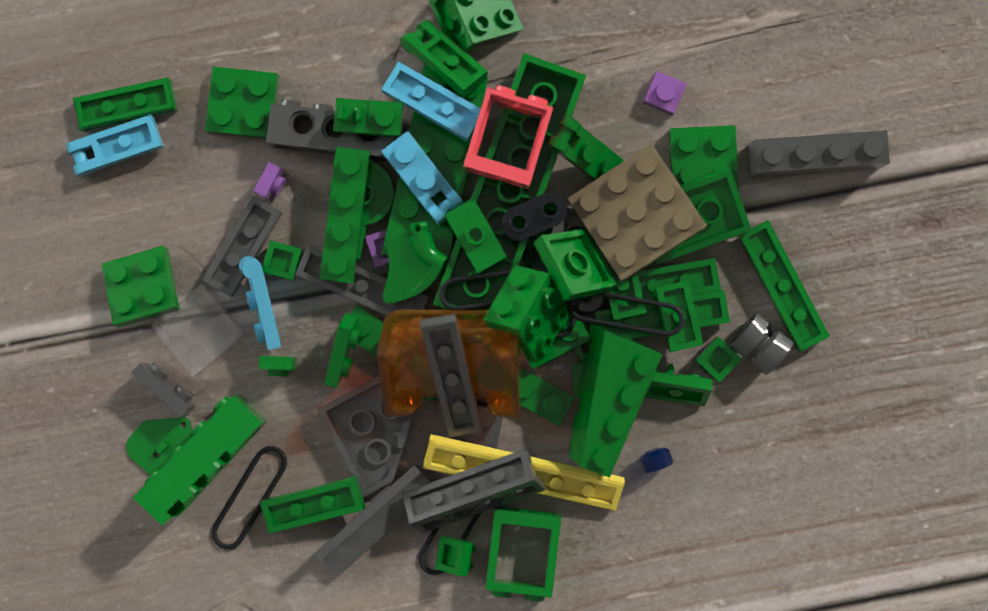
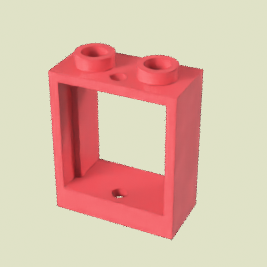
[464,86,553,190]

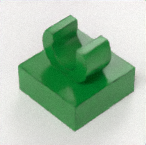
[435,536,476,576]

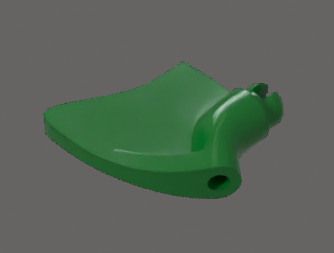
[383,221,448,303]

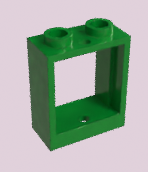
[485,506,561,602]

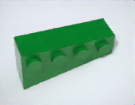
[568,323,663,478]
[132,395,267,526]

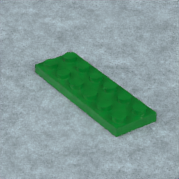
[382,65,488,269]

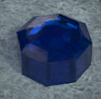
[639,447,674,474]

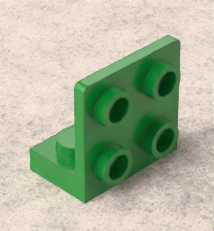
[429,0,523,54]

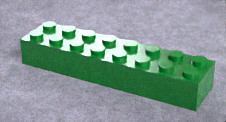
[433,53,586,324]

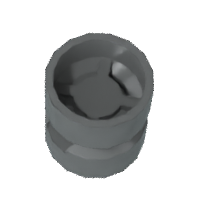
[729,313,793,375]

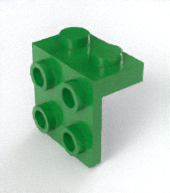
[483,265,568,363]

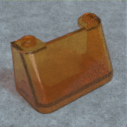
[377,310,521,417]

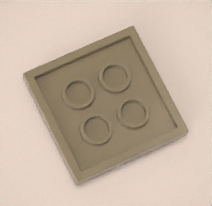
[567,143,707,283]

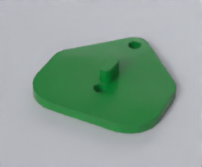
[126,417,192,475]

